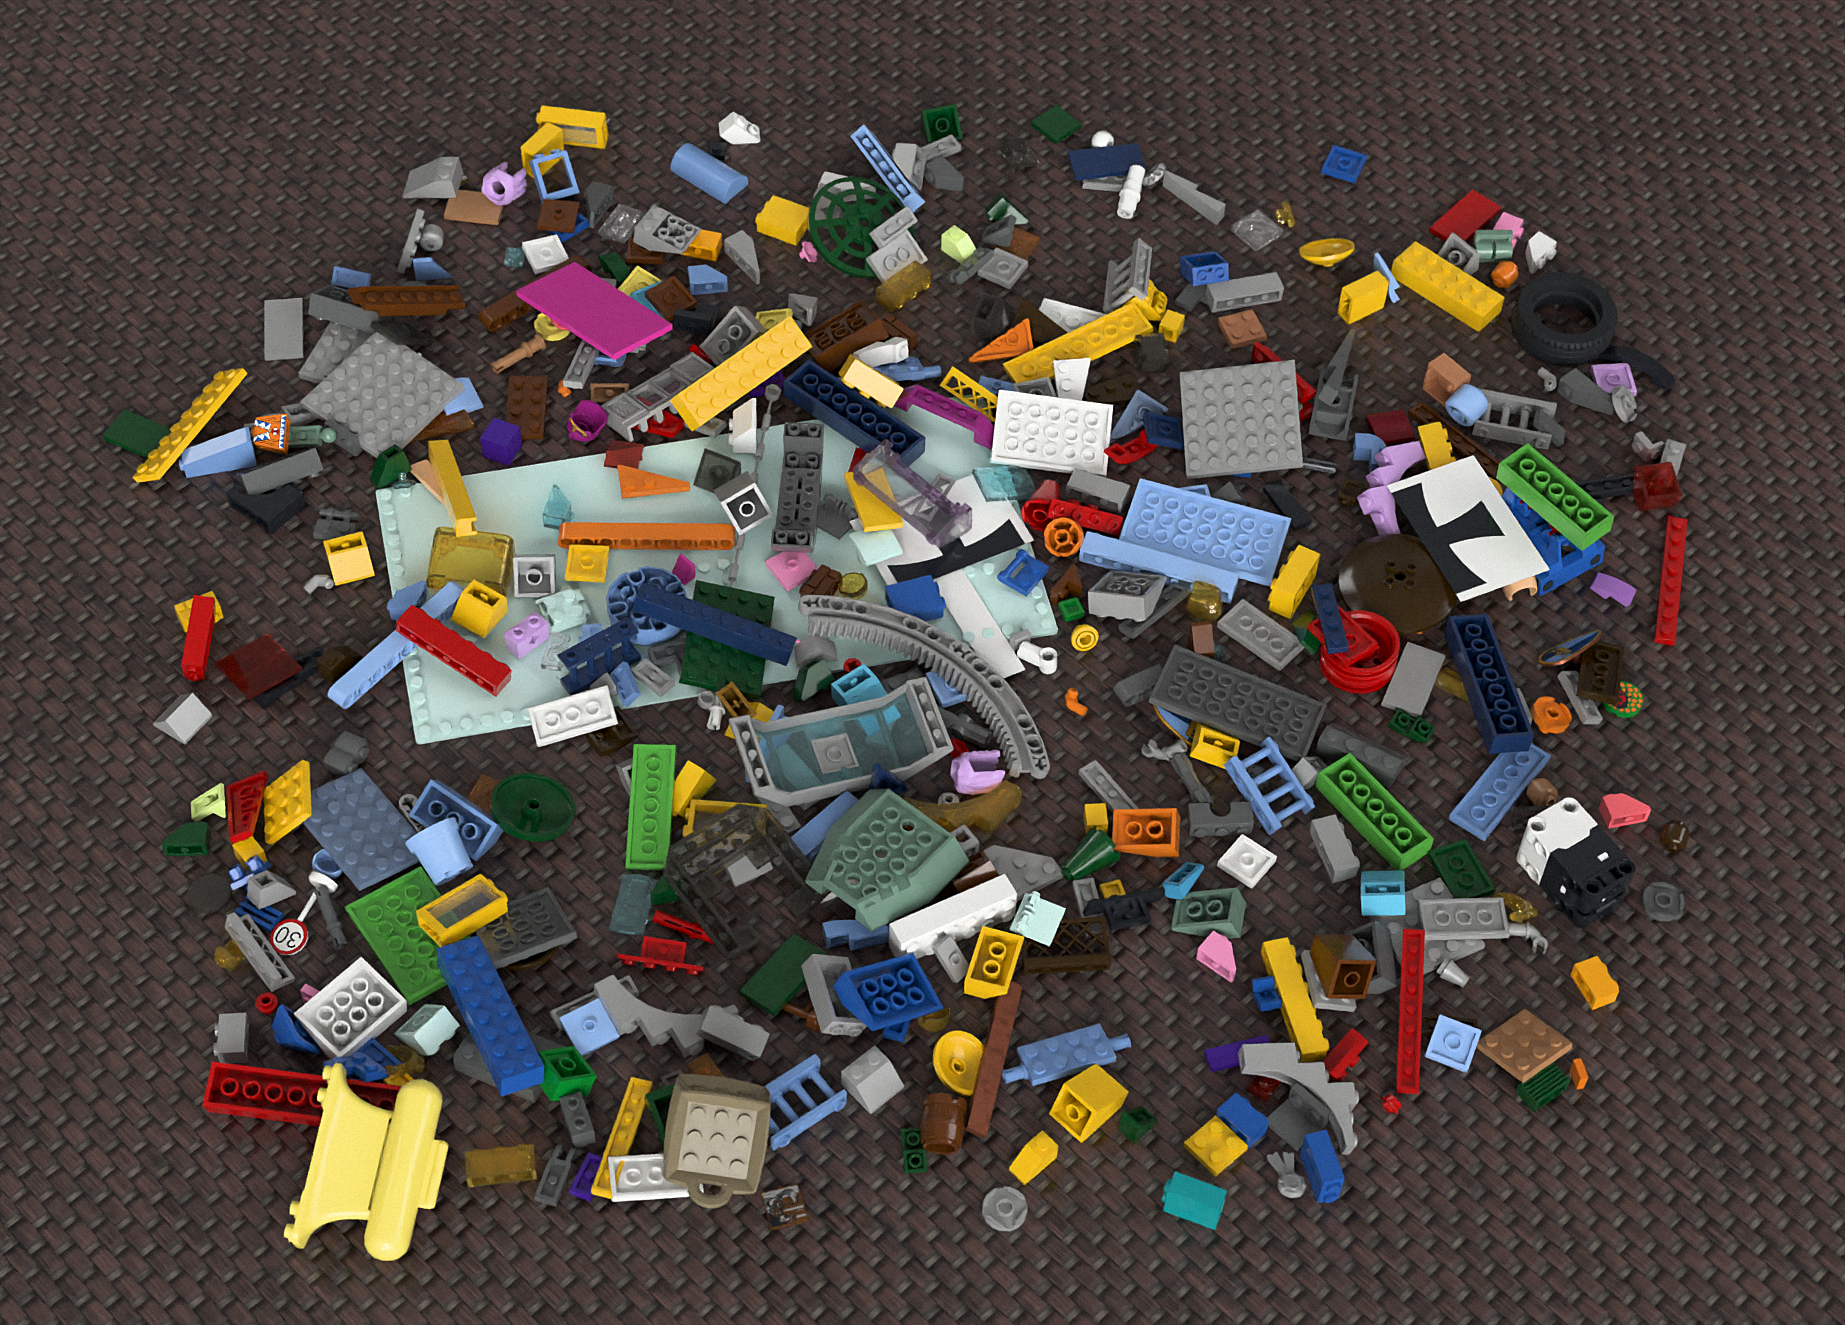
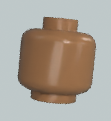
[1526,778,1558,809]

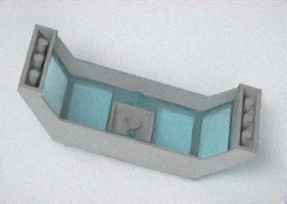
[729,677,954,807]

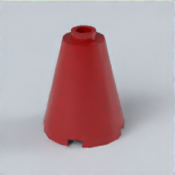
[1021,480,1060,531]

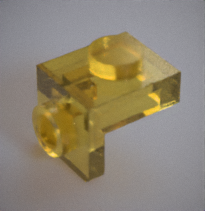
[214,939,246,972]

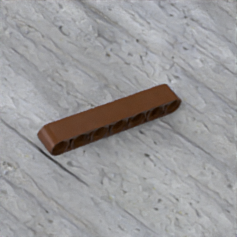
[478,255,592,332]

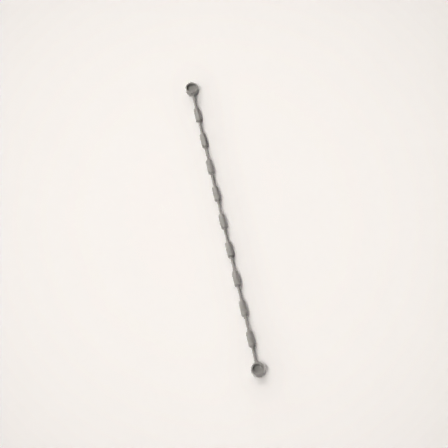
[697,384,781,709]

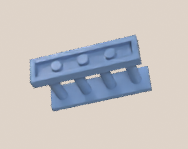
[1223,736,1315,836]
[764,1054,847,1150]

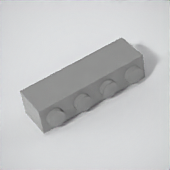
[1205,272,1284,313]

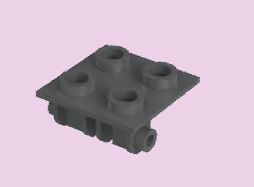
[817,494,859,540]

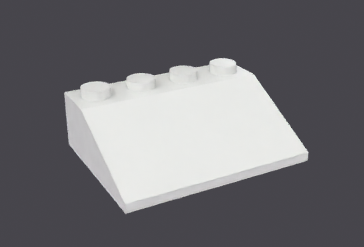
[294,957,407,1060]

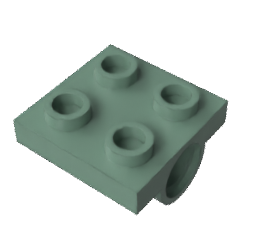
[1472,230,1513,262]

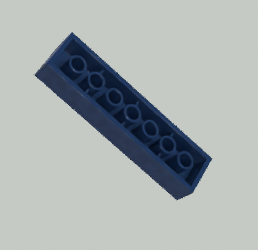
[784,360,926,474]
[1444,614,1534,754]

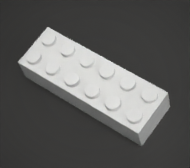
[889,874,1017,959]

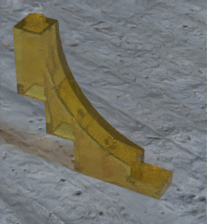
[902,780,1022,839]

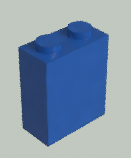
[885,575,946,622]
[1299,1130,1345,1203]

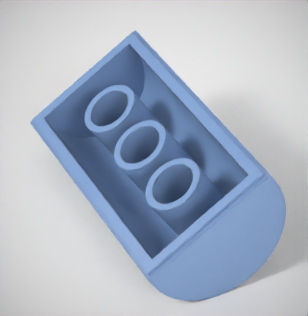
[670,143,749,204]

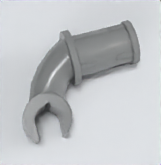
[1141,739,1188,762]
[1508,921,1548,954]

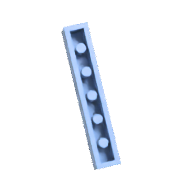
[851,124,925,213]

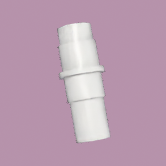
[1117,165,1145,219]

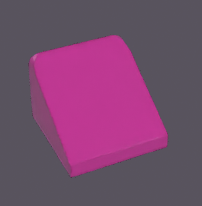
[672,554,695,585]

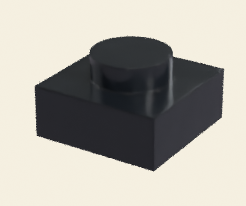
[707,142,727,161]

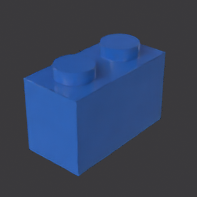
[1216,1093,1269,1149]

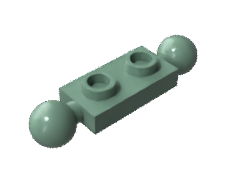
[288,425,337,448]

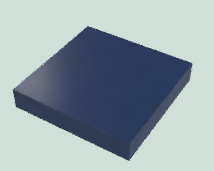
[1143,411,1184,450]

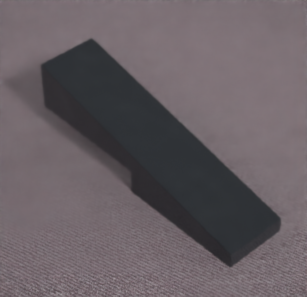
[251,646,325,708]

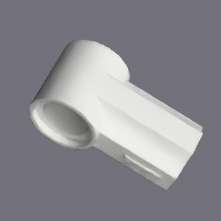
[1017,641,1057,674]

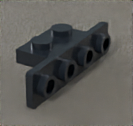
[1083,887,1165,931]

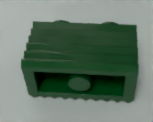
[1516,1062,1570,1112]

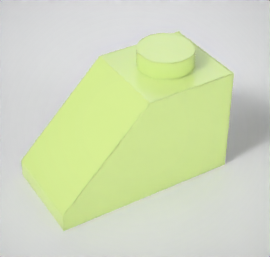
[941,225,976,263]

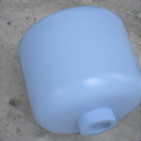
[1445,384,1488,426]

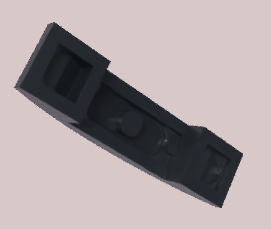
[1601,346,1676,391]

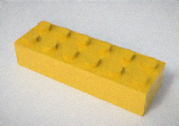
[1391,241,1505,332]

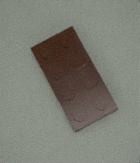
[506,376,548,439]

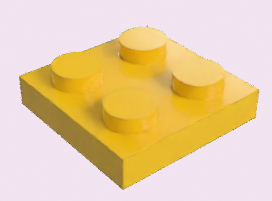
[565,544,610,583]
[1183,1116,1248,1177]

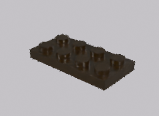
[1576,641,1624,705]

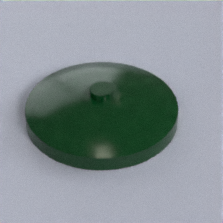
[490,773,575,842]

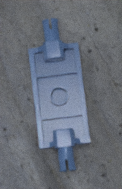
[836,357,941,388]
[1002,1023,1131,1086]

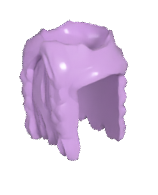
[481,162,527,206]
[950,750,1005,795]

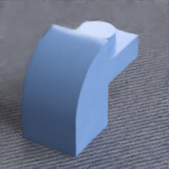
[1353,433,1386,473]

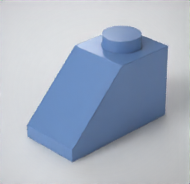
[688,265,728,295]
[387,581,428,621]

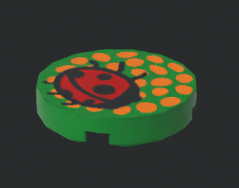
[1602,681,1644,718]

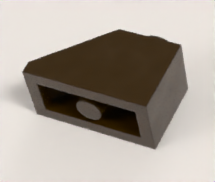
[316,646,362,684]

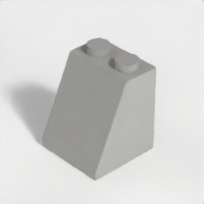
[713,471,774,535]

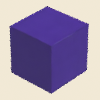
[480,418,522,466]

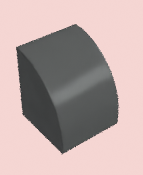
[1212,481,1247,505]

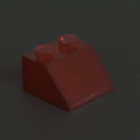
[1633,462,1683,511]

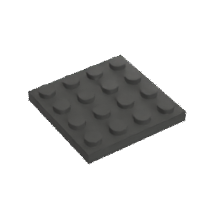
[474,887,577,969]

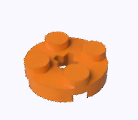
[1530,696,1572,734]

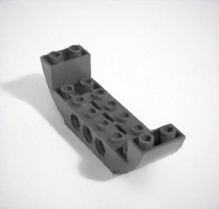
[771,422,824,553]

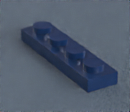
[1311,583,1349,654]

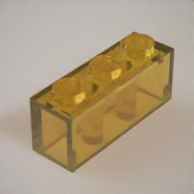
[876,260,931,313]
[465,1144,537,1187]

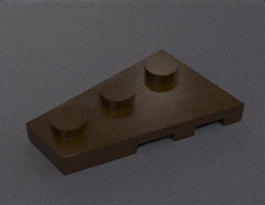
[1011,297,1068,345]
[1082,372,1146,405]

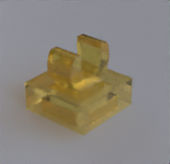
[1275,201,1296,227]

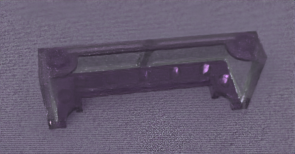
[853,439,972,549]

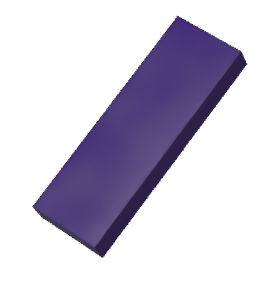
[1204,1034,1270,1073]

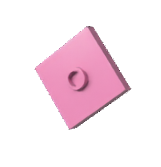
[765,552,818,592]

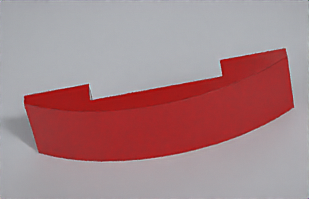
[1104,429,1159,464]

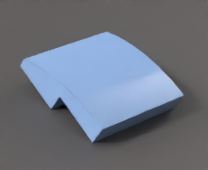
[1373,252,1400,303]
[444,378,483,415]

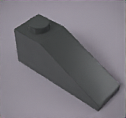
[584,181,613,228]
[1557,368,1615,415]

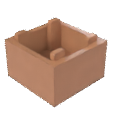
[1422,353,1471,407]

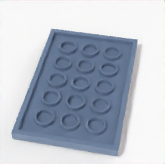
[302,768,420,891]

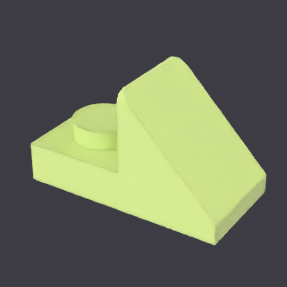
[191,783,226,821]

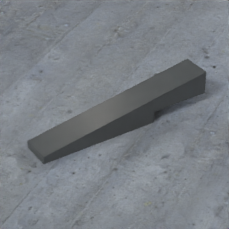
[1318,328,1355,406]

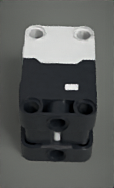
[1516,798,1636,928]

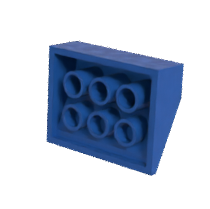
[833,953,943,1031]

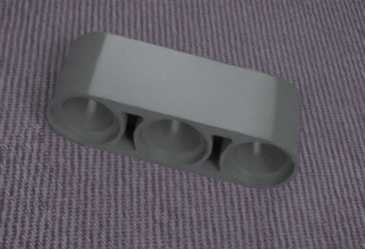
[1113,664,1164,707]

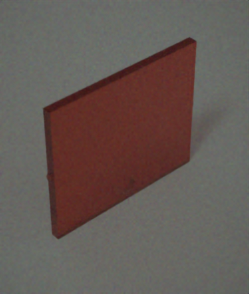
[214,634,302,700]

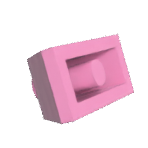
[1196,931,1236,983]

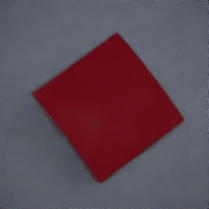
[1365,409,1415,445]

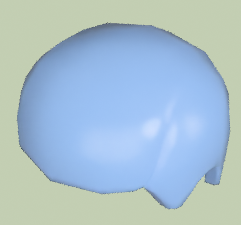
[312,849,343,879]

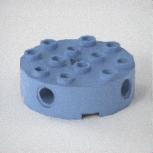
[606,566,687,646]

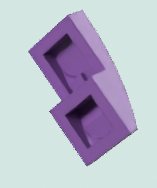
[1590,573,1637,607]

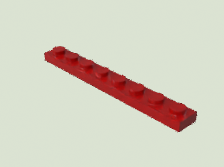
[1654,516,1688,646]
[1396,929,1425,1094]

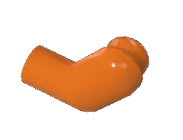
[558,378,571,398]
[1065,688,1087,716]

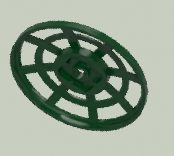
[807,177,914,278]

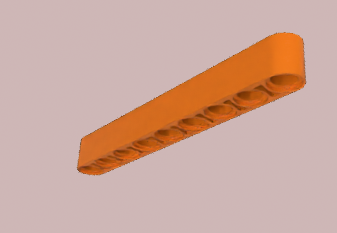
[558,522,735,550]

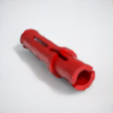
[653,910,717,944]

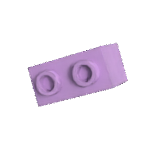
[504,611,550,660]

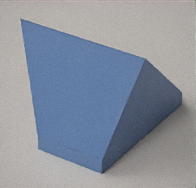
[413,257,453,281]

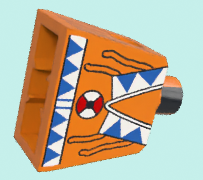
[249,414,291,455]

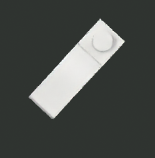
[853,337,909,367]

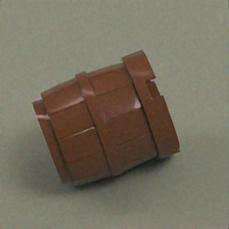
[920,1093,967,1155]

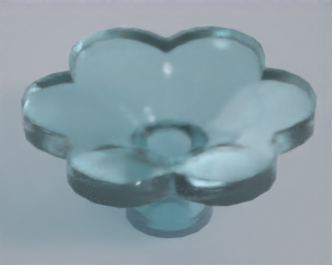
[391,472,416,489]

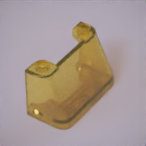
[426,526,516,597]

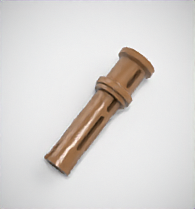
[491,334,546,374]

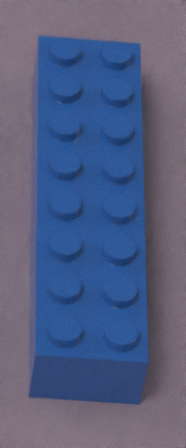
[437,935,544,1097]

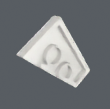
[1053,358,1091,401]

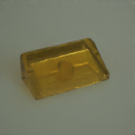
[1434,667,1470,703]

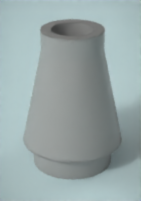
[1436,958,1470,988]

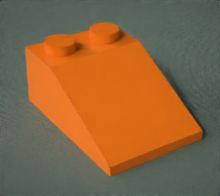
[1112,808,1180,857]

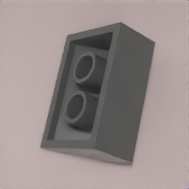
[1343,920,1397,994]

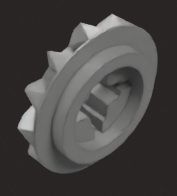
[1142,163,1166,186]

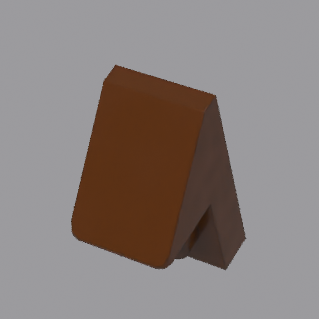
[1050,564,1082,605]

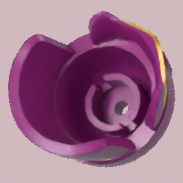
[566,400,608,442]

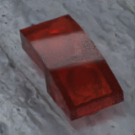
[1247,1075,1281,1103]

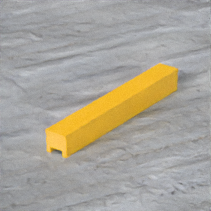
[428,440,477,537]

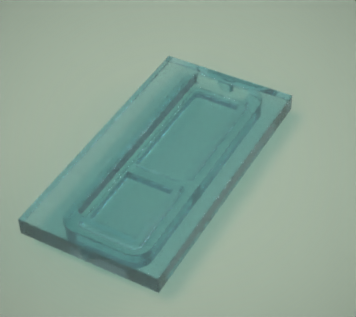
[609,874,657,936]

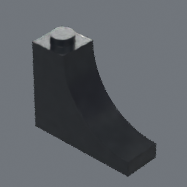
[227,484,305,535]

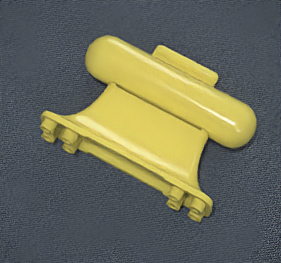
[284,1062,448,1261]

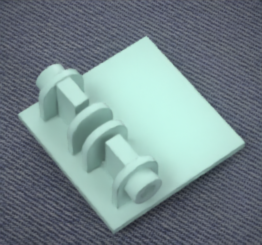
[1010,891,1066,946]

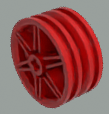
[1319,610,1400,694]

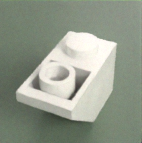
[719,112,760,144]
[1525,231,1557,274]

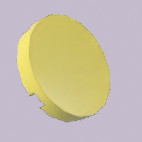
[534,312,571,341]

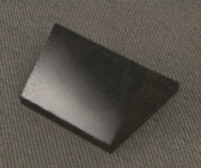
[693,448,741,493]

